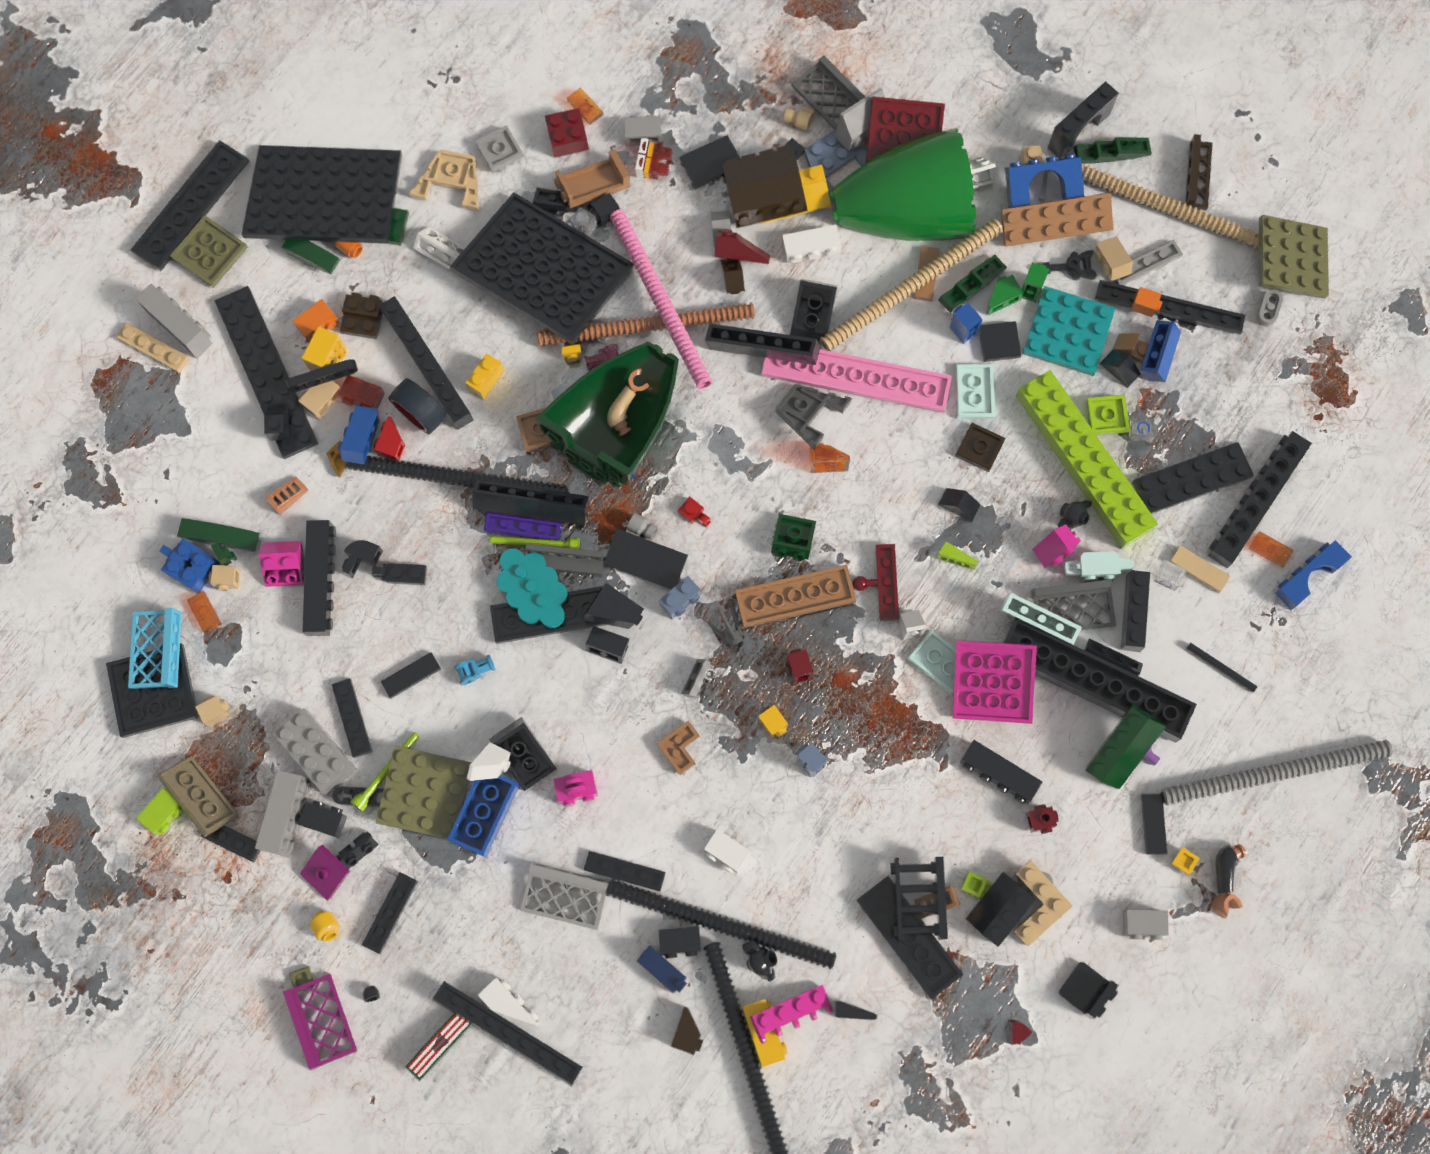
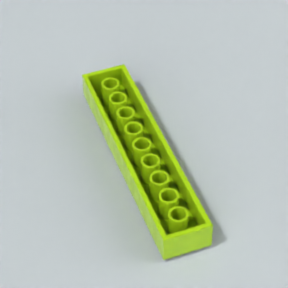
[1016,370,1158,549]

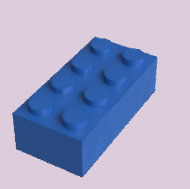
[447,775,520,858]

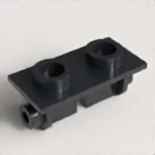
[336,831,379,870]

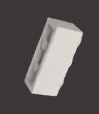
[782,225,841,263]

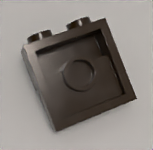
[340,292,383,339]

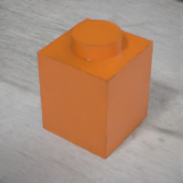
[1131,287,1162,317]

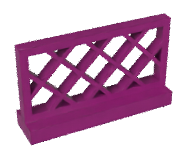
[283,974,357,1070]

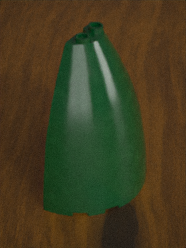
[536,341,679,487]

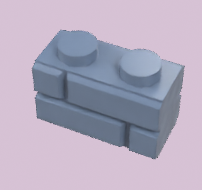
[797,743,827,777]

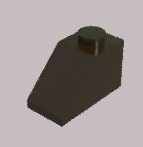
[721,259,745,294]
[671,1007,703,1055]

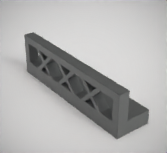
[526,544,604,576]

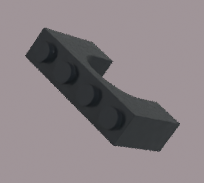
[1047,81,1119,159]

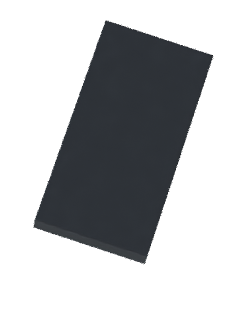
[604,528,688,590]

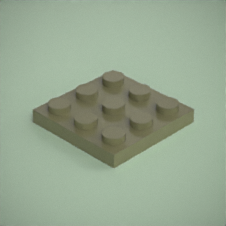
[170,215,248,288]

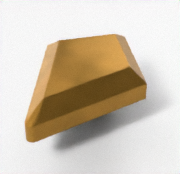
[326,440,347,478]

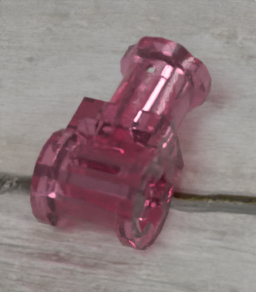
[584,344,619,371]

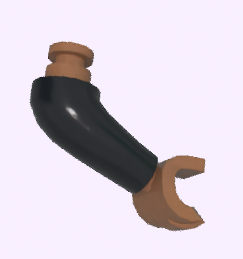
[1212,844,1246,918]

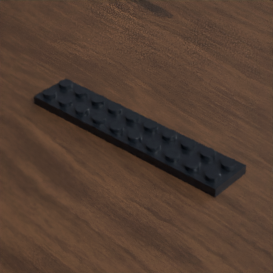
[214,286,319,460]

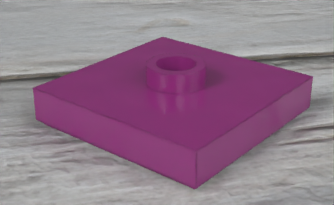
[300,845,350,901]

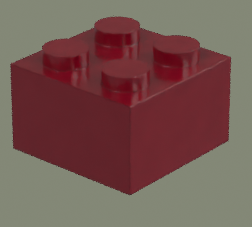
[545,108,589,158]

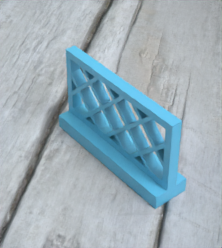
[128,608,182,689]

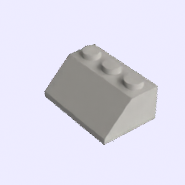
[834,88,885,151]

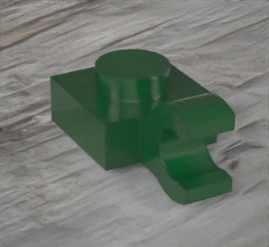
[211,542,237,566]

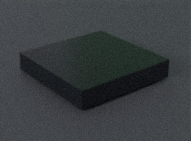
[979,321,1022,362]

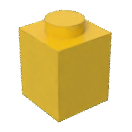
[758,705,788,738]

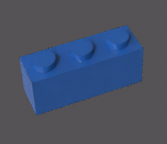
[1140,320,1181,382]
[338,406,380,464]

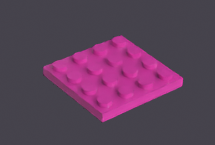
[953,640,1037,724]

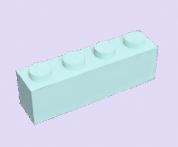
[999,593,1082,645]

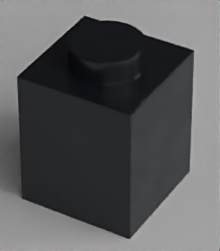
[591,193,620,226]

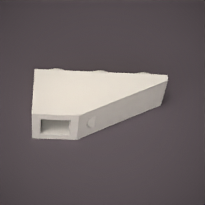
[478,978,539,1025]

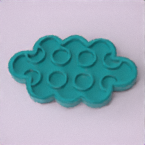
[496,548,568,628]

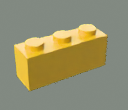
[743,999,788,1067]

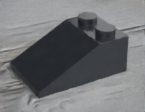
[790,279,838,341]
[489,717,557,791]

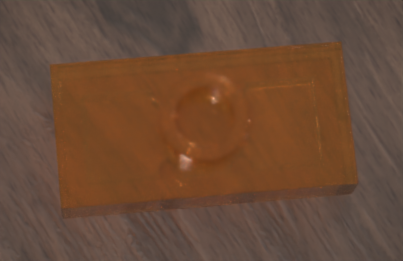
[567,87,604,125]
[187,591,222,633]

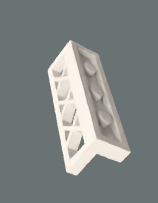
[413,227,465,270]

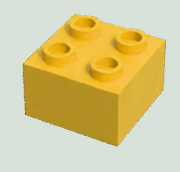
[302,326,347,371]

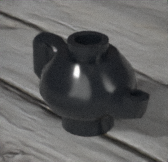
[1058,500,1092,531]
[742,941,777,982]

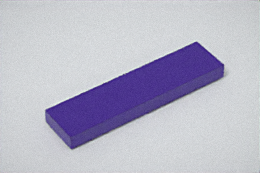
[484,512,562,540]

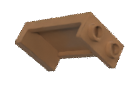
[554,150,630,208]

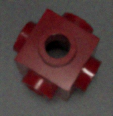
[1026,804,1059,834]

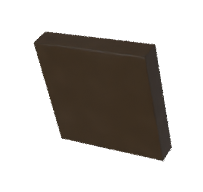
[955,423,1006,472]

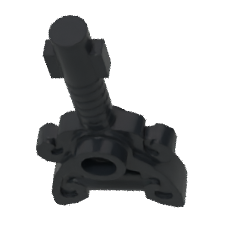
[1042,250,1097,280]

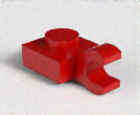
[677,496,711,527]

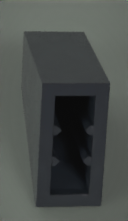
[582,583,644,629]

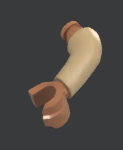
[607,369,650,437]

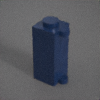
[637,945,687,993]

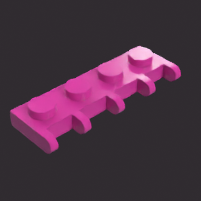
[750,985,833,1044]

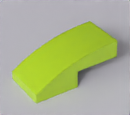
[961,871,993,900]

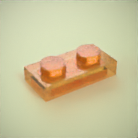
[1248,531,1294,568]

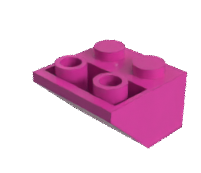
[259,541,304,587]

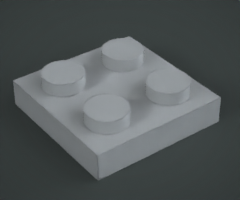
[475,125,524,173]

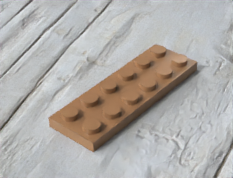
[1001,193,1114,247]
[735,564,856,628]

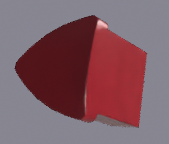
[1009,1019,1032,1045]

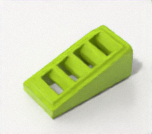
[936,542,979,570]

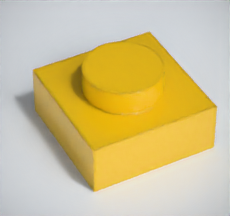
[561,344,582,362]
[1171,847,1200,876]

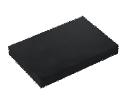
[679,135,741,189]

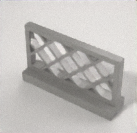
[520,862,610,930]

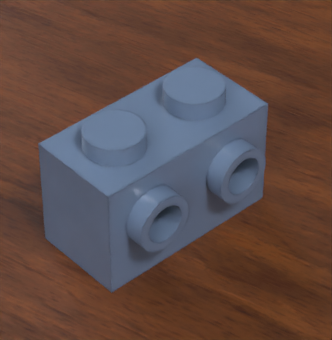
[659,576,701,620]

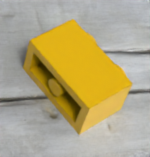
[465,353,505,400]

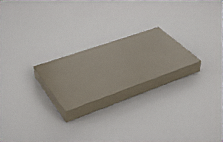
[157,756,239,837]

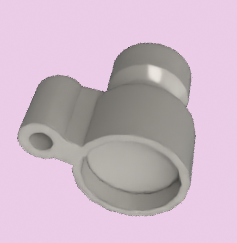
[626,513,658,540]

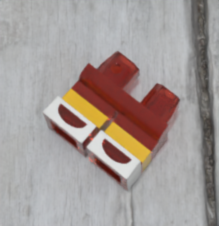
[635,138,672,180]

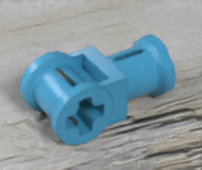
[454,654,496,685]

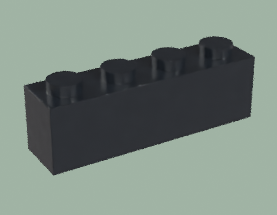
[1121,570,1150,652]
[960,740,1043,804]

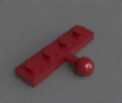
[853,544,899,621]

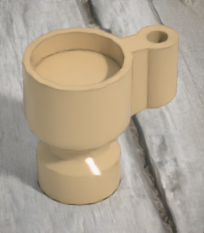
[784,106,815,131]

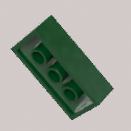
[1085,703,1166,790]

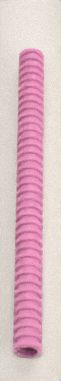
[610,209,712,389]

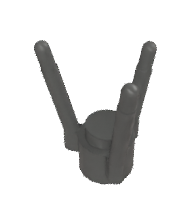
[708,600,744,648]

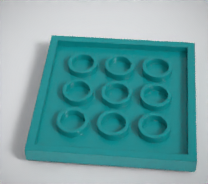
[1023,286,1116,376]

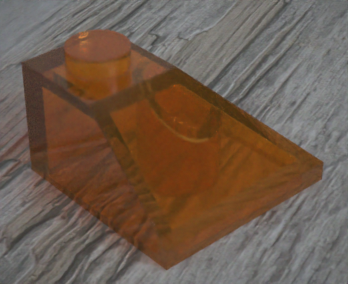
[809,443,850,473]

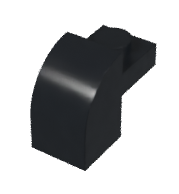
[342,540,383,579]

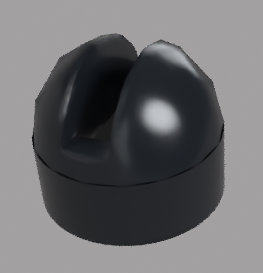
[363,986,380,1003]

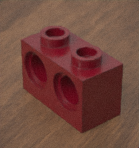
[786,648,813,684]

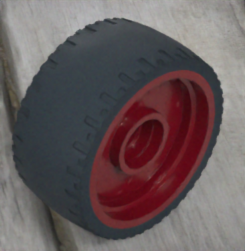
[388,378,447,434]

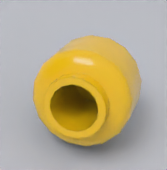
[309,911,340,942]

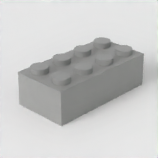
[135,283,213,359]
[273,708,357,795]
[255,770,311,857]

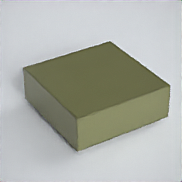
[289,966,315,992]

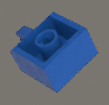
[159,538,220,594]

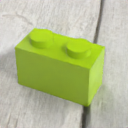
[136,788,183,835]

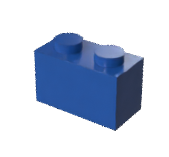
[949,303,983,344]

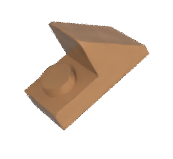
[1112,333,1149,363]

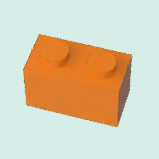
[293,299,339,343]

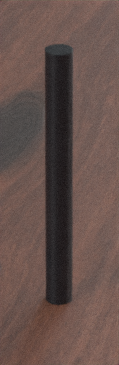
[1186,642,1258,693]

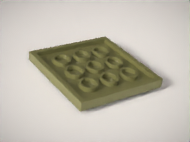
[1259,215,1329,298]
[376,746,472,839]

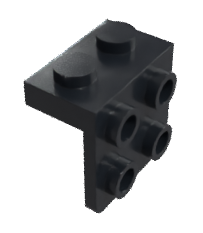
[1059,962,1119,1019]

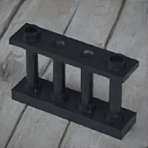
[890,856,948,941]

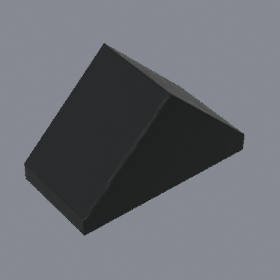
[1100,350,1141,388]
[938,488,981,521]

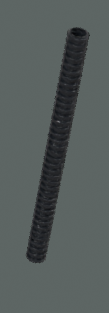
[347,456,568,493]
[606,879,837,970]
[703,942,789,1154]

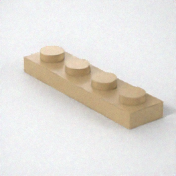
[117,323,190,374]

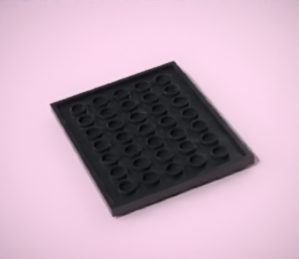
[242,145,402,244]
[450,192,634,345]

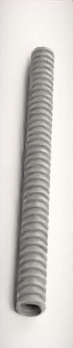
[1161,739,1393,806]

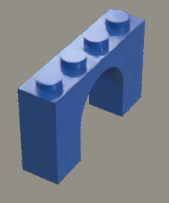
[1005,154,1084,208]

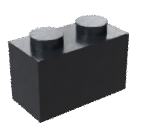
[298,800,347,838]
[659,926,701,959]

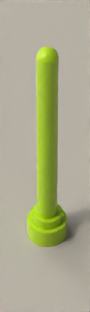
[488,536,580,549]
[350,733,419,812]

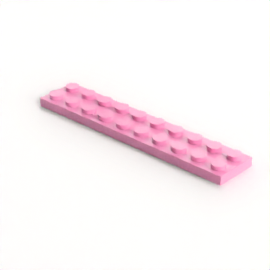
[761,349,952,413]

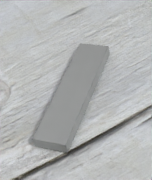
[1113,240,1183,285]

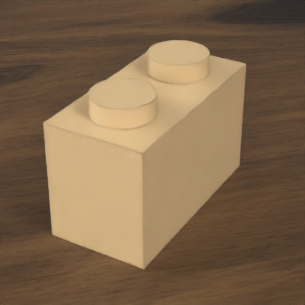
[1094,236,1133,281]
[299,381,344,420]

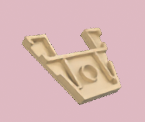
[410,149,479,211]

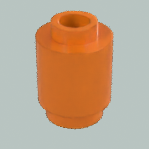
[335,242,363,258]

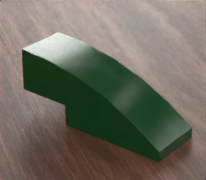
[281,240,341,274]

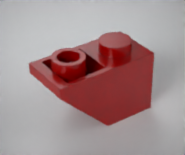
[374,416,405,461]

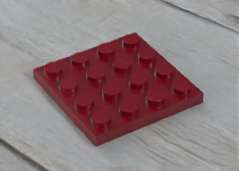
[865,96,945,163]

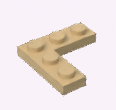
[1013,860,1073,946]

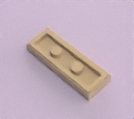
[1169,545,1231,593]

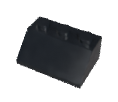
[966,872,1036,947]

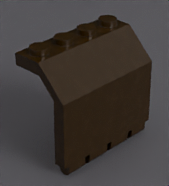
[722,145,808,228]

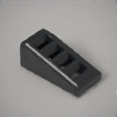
[835,1001,877,1020]

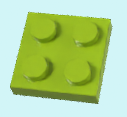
[1086,395,1130,435]

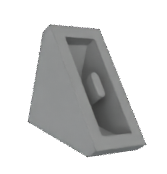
[711,211,731,247]

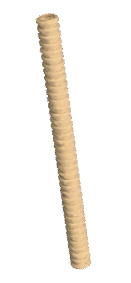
[1082,163,1259,248]
[820,219,1003,351]

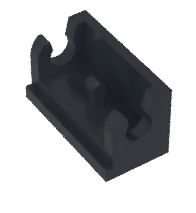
[585,626,629,664]

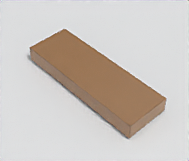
[914,246,940,301]

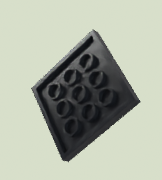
[106,643,199,738]

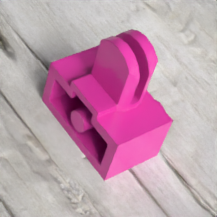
[1032,525,1081,568]
[553,770,598,806]

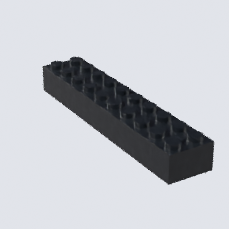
[1003,618,1197,743]

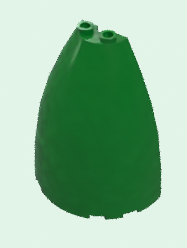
[829,128,976,241]

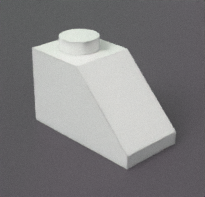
[899,609,926,640]
[467,742,510,781]

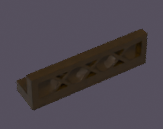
[1185,134,1213,211]

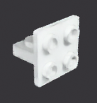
[970,157,996,189]

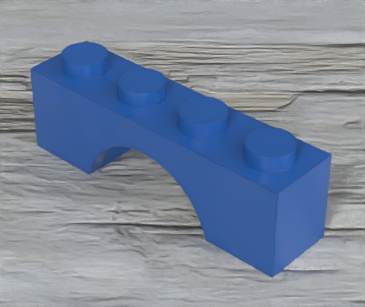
[1275,540,1352,610]

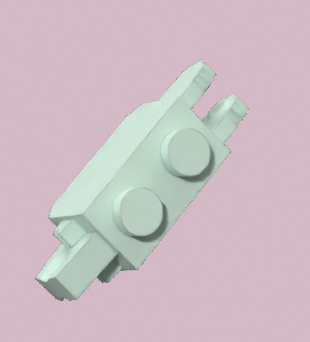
[1064,551,1135,582]

